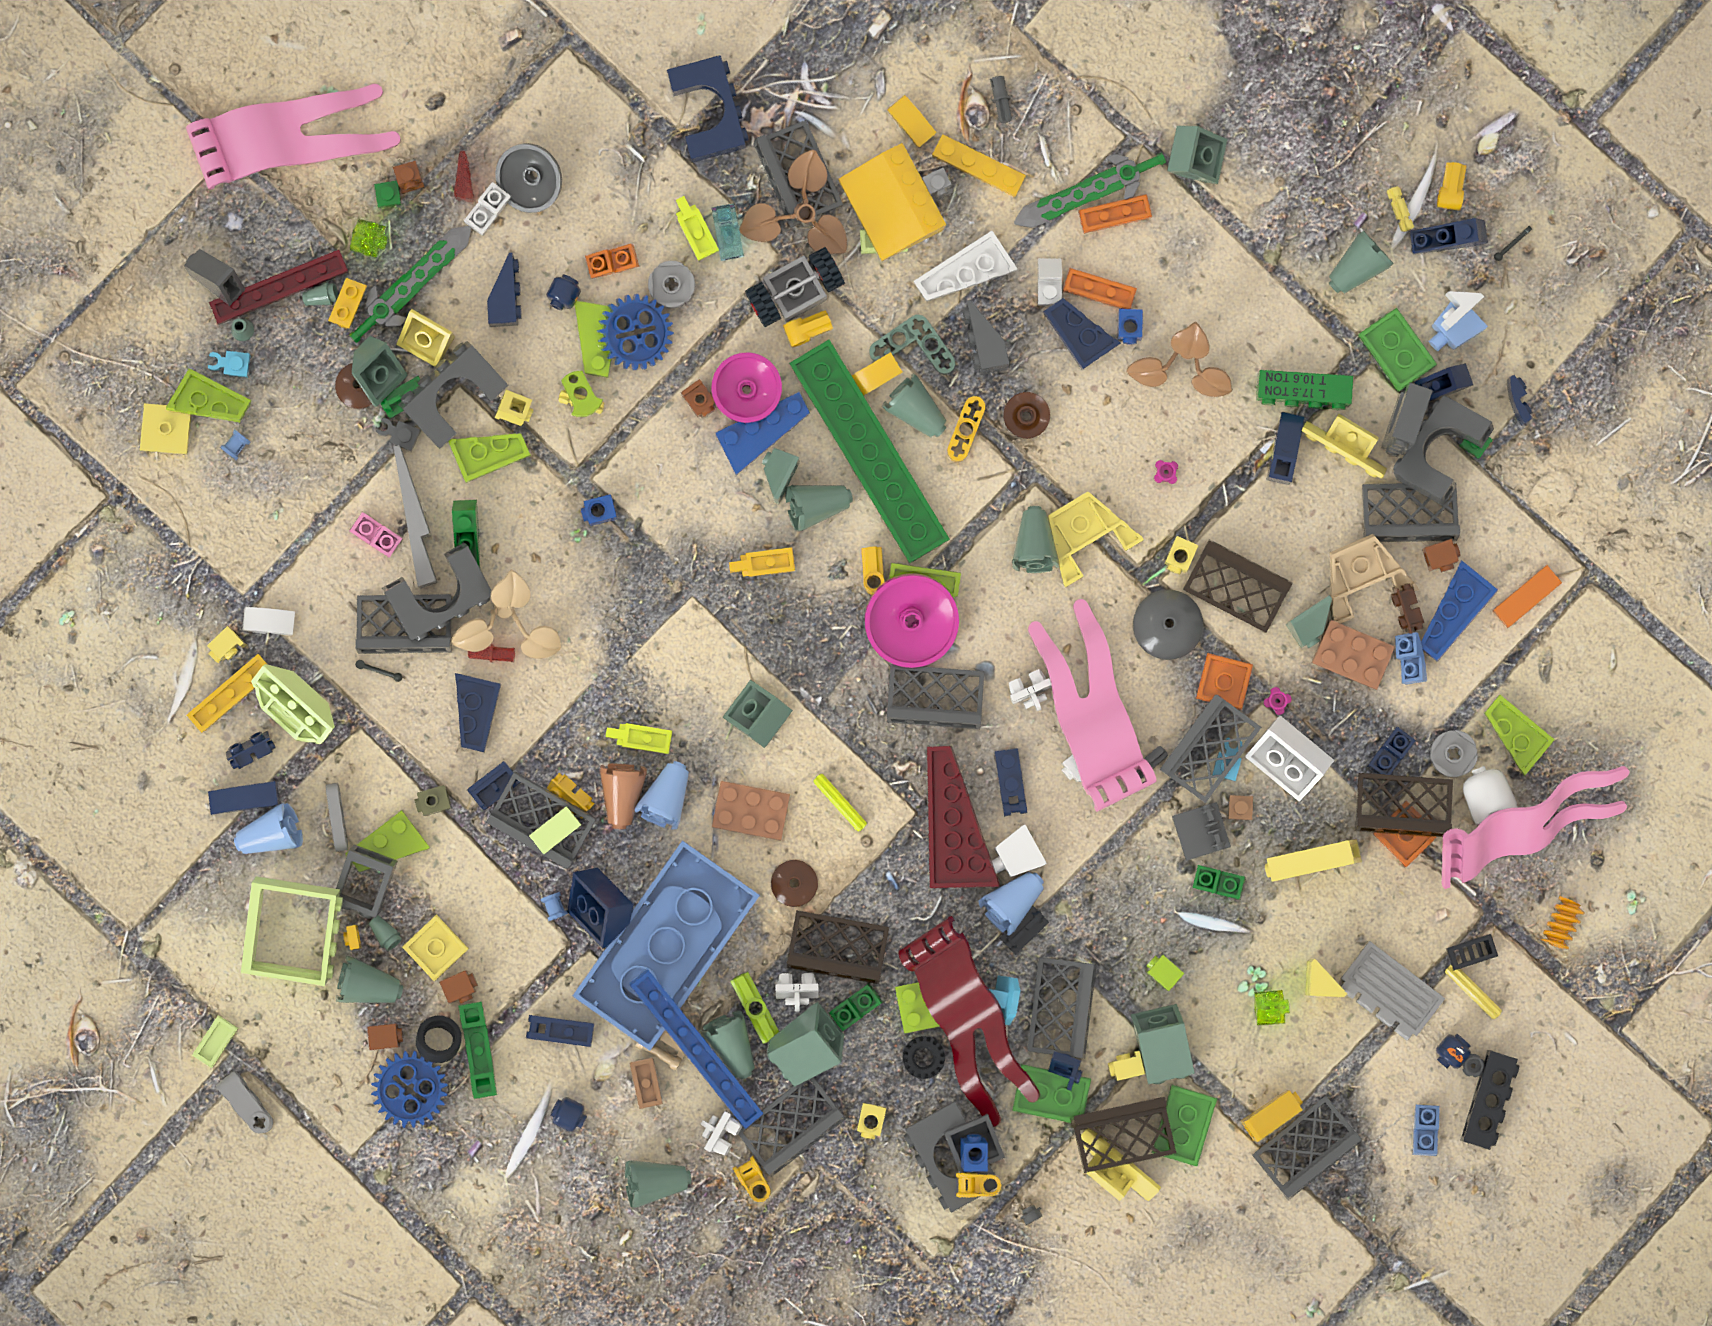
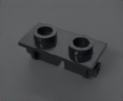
[999,906,1049,955]

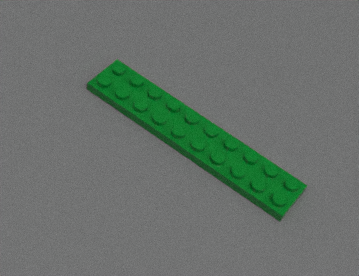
[789,339,950,564]

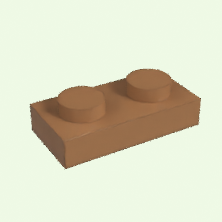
[630,1058,663,1109]

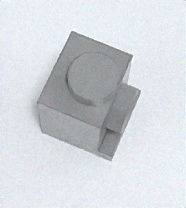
[922,168,953,202]

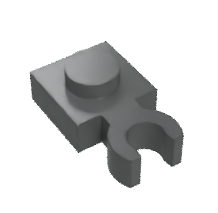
[376,418,421,452]

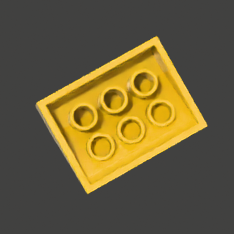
[838,143,946,261]

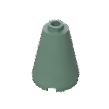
[1329,230,1394,294]
[882,373,946,437]
[785,485,853,531]
[1012,506,1059,573]
[336,956,403,1003]
[699,1011,755,1080]
[625,1160,691,1208]

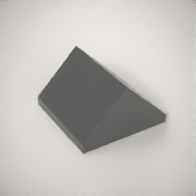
[944,1114,1005,1173]

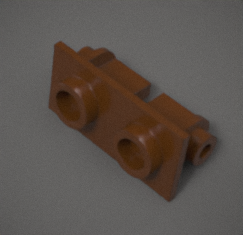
[1391,583,1425,634]

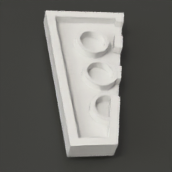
[914,231,1018,302]

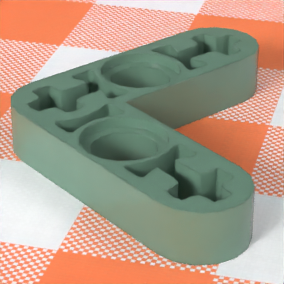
[869,315,955,375]

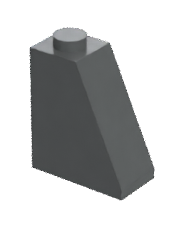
[184,249,245,306]

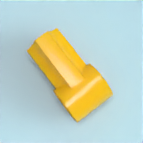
[1437,162,1466,211]
[783,310,833,348]
[861,546,884,595]

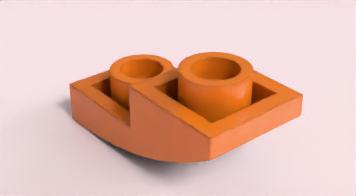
[585,244,639,279]

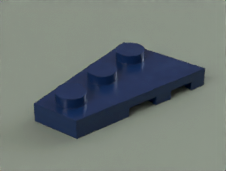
[1043,298,1121,370]
[455,673,501,753]

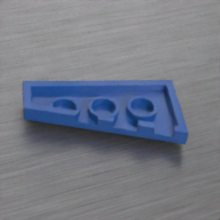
[715,392,810,475]

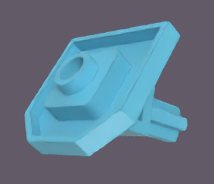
[989,975,1020,1025]

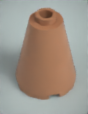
[600,763,647,829]

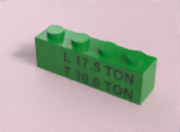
[1256,370,1353,410]

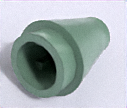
[302,282,339,306]
[231,318,254,341]
[368,915,402,951]

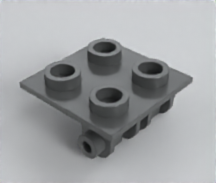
[1172,802,1231,861]

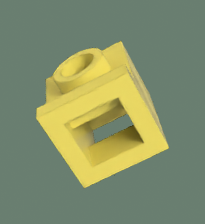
[495,390,533,427]
[207,626,246,663]
[1108,1051,1145,1081]

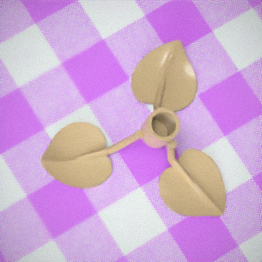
[451,569,561,659]

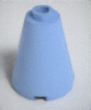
[635,761,689,830]
[234,803,303,854]
[978,872,1044,936]

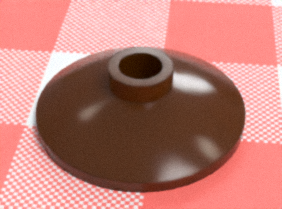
[335,363,372,409]
[1003,392,1050,439]
[771,860,818,907]

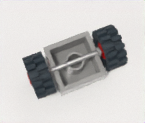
[745,247,845,327]

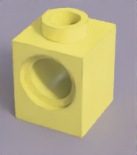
[1164,536,1198,575]
[857,1103,886,1139]

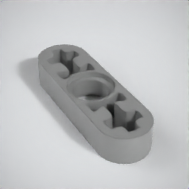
[326,783,348,852]

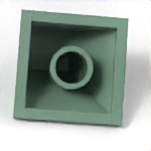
[352,336,408,407]
[762,448,800,504]
[1286,595,1332,648]

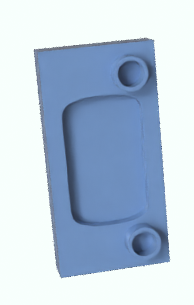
[573,840,760,1051]

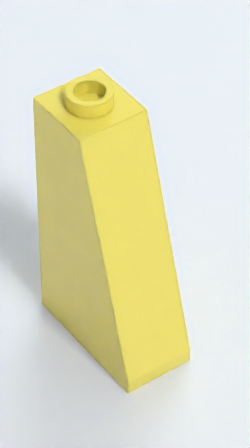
[1265,839,1362,882]

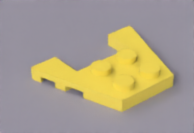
[1048,492,1144,588]

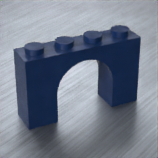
[667,55,749,163]

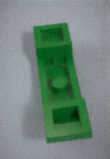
[458,1002,497,1099]

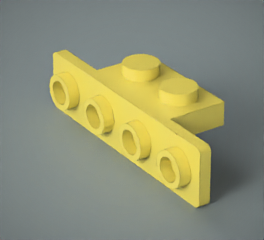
[1301,414,1387,478]
[1081,1129,1161,1201]

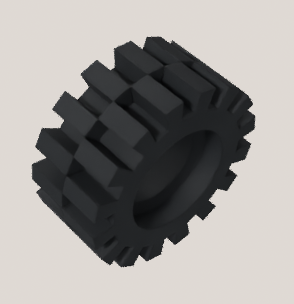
[902,1036,945,1079]

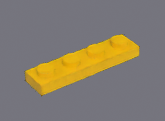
[932,134,1026,197]
[187,654,268,733]

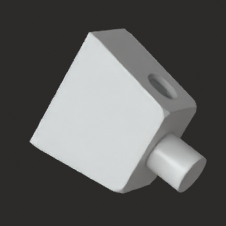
[992,825,1047,877]

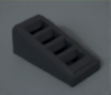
[1446,934,1498,971]

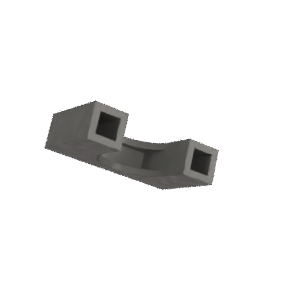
[398,341,508,449]
[1381,383,1433,457]
[1393,395,1494,506]
[382,543,492,641]
[903,1101,998,1213]

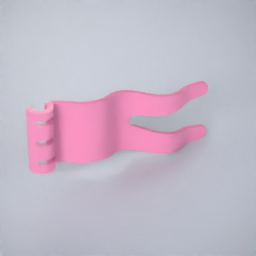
[186,84,401,190]
[1028,599,1156,812]
[1441,766,1629,889]

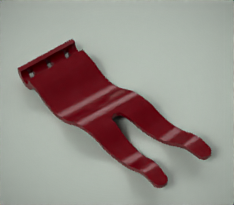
[898,916,1040,1127]

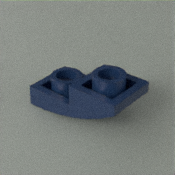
[1507,375,1532,426]
[1367,727,1416,775]

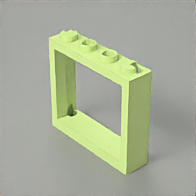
[241,876,343,986]

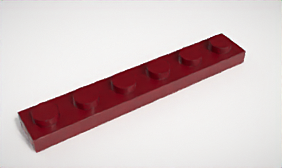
[209,250,349,325]

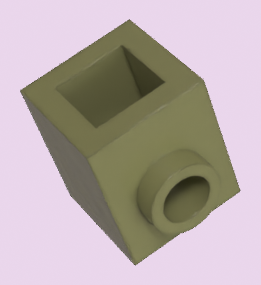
[415,785,453,816]

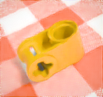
[733,1156,771,1202]
[956,1172,1001,1197]

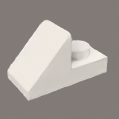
[1038,258,1062,306]
[1440,291,1484,331]

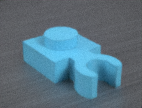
[208,351,251,378]
[1212,738,1242,782]

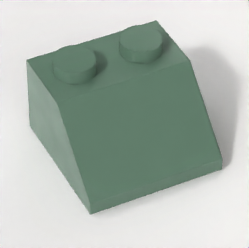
[1167,126,1227,184]
[723,680,793,748]

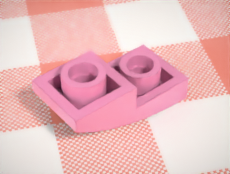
[349,512,402,558]

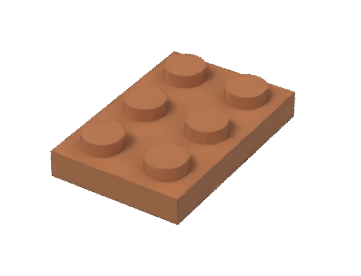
[1311,620,1395,690]
[712,781,790,841]

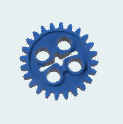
[597,294,674,370]
[371,1051,449,1128]

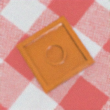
[1196,653,1253,710]
[1373,801,1437,867]

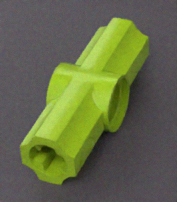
[730,971,779,1044]

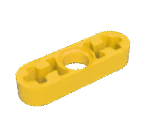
[947,396,985,462]

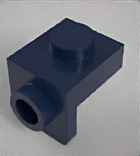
[1048,1051,1083,1091]

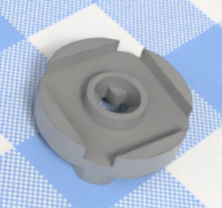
[648,261,695,308]
[1429,730,1478,777]

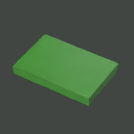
[1358,307,1437,392]
[1012,1064,1091,1123]
[1151,1085,1217,1167]

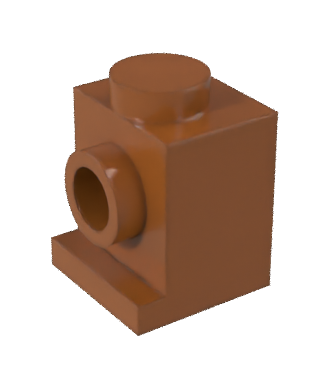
[393,161,425,194]
[681,379,716,418]

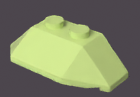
[251,664,335,744]

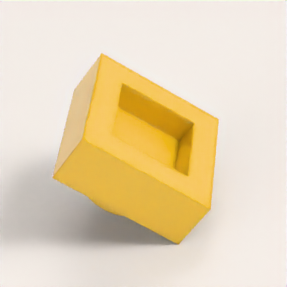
[343,925,362,950]

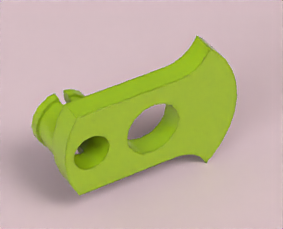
[561,371,603,417]

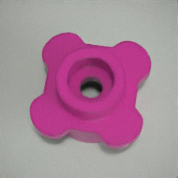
[1154,460,1178,484]
[1264,687,1292,715]

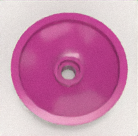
[712,353,782,423]

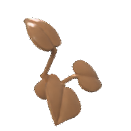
[739,150,847,254]
[1126,322,1233,397]

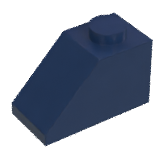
[1414,363,1473,402]

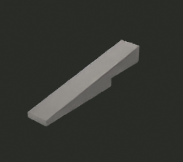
[394,445,438,589]

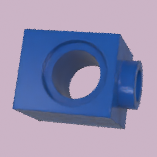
[1117,309,1143,344]
[581,494,617,526]
[961,1134,988,1172]

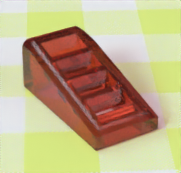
[454,151,474,202]

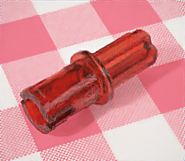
[468,644,515,663]

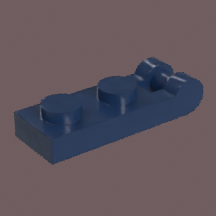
[994,748,1027,817]
[526,1015,594,1047]

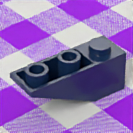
[1410,218,1488,254]
[487,253,522,327]
[1266,412,1304,485]

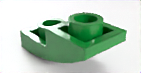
[1192,865,1246,900]
[829,983,883,1032]

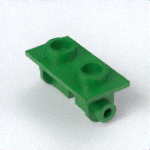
[381,375,420,419]

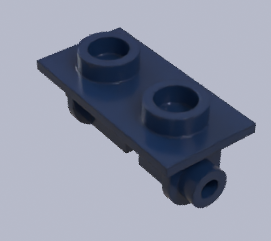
[226,730,276,769]

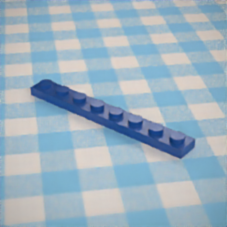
[629,969,764,1129]

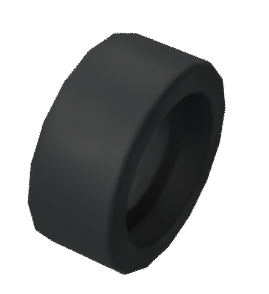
[416,1015,462,1063]

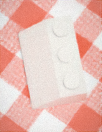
[1245,715,1334,802]

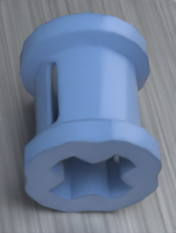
[220,430,250,461]
[540,892,568,921]

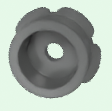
[1462,1054,1485,1077]
[1020,1205,1043,1225]

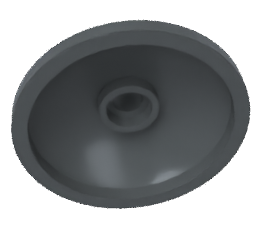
[495,143,562,213]
[1133,589,1203,660]

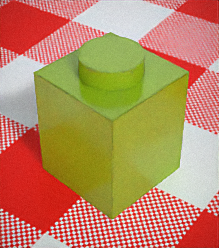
[1146,955,1184,991]

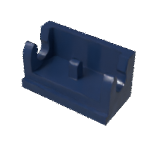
[467,761,521,811]

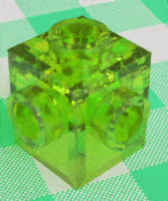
[350,219,388,258]
[1254,990,1289,1026]

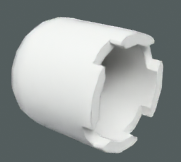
[1463,766,1518,825]

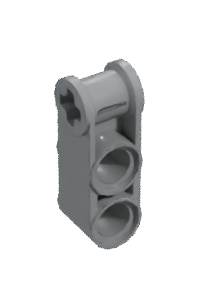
[216,1070,273,1133]

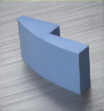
[1395,632,1427,685]
[1413,1105,1439,1156]

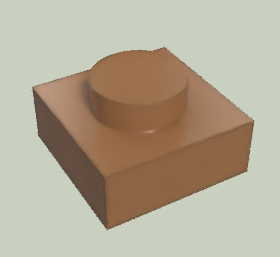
[1228,795,1253,820]

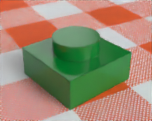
[374,181,402,208]
[1459,437,1493,459]

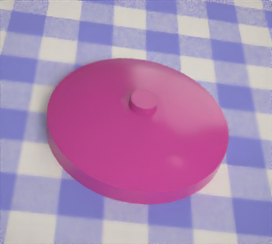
[865,574,959,668]

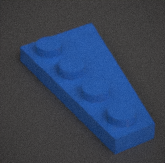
[1421,560,1498,662]

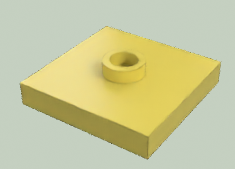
[140,403,191,455]
[402,914,469,981]

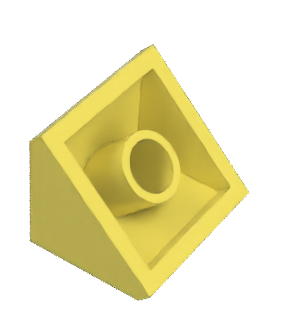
[396,309,455,367]
[1306,959,1347,997]

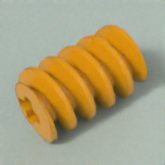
[1540,896,1585,949]

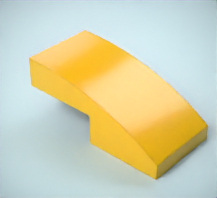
[887,95,937,147]
[851,352,902,396]

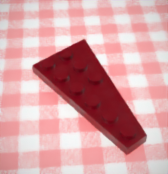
[927,746,1001,888]

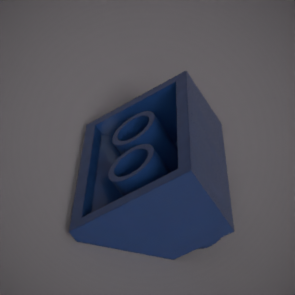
[567,867,633,949]

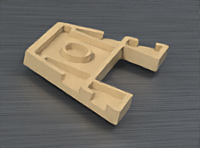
[1330,534,1419,624]

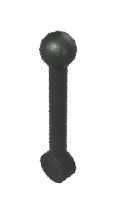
[1494,225,1533,261]
[355,660,403,682]

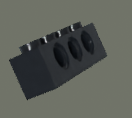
[1460,1050,1520,1150]

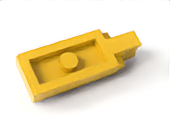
[729,547,795,577]

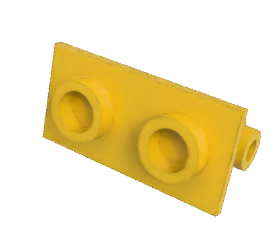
[328,278,367,329]
[547,773,595,819]

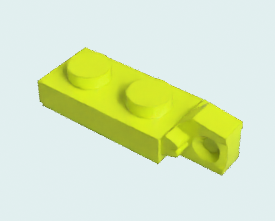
[676,196,719,261]
[605,723,672,754]

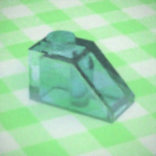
[711,203,744,261]

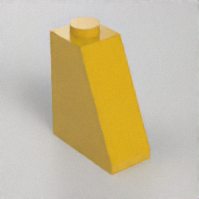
[1240,1090,1303,1142]

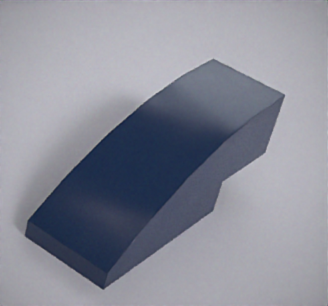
[208,781,280,815]

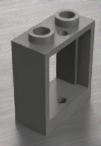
[336,844,398,918]

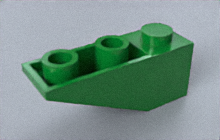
[452,500,480,568]

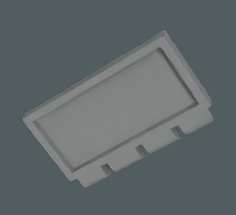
[1340,941,1445,1040]

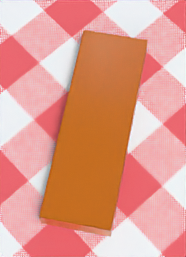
[1078,194,1152,234]
[1063,268,1137,309]
[1492,565,1562,628]

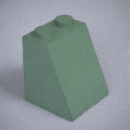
[767,1002,844,1087]
[1131,1004,1195,1084]

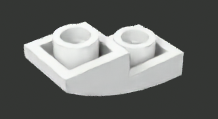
[464,182,511,236]
[242,607,295,636]

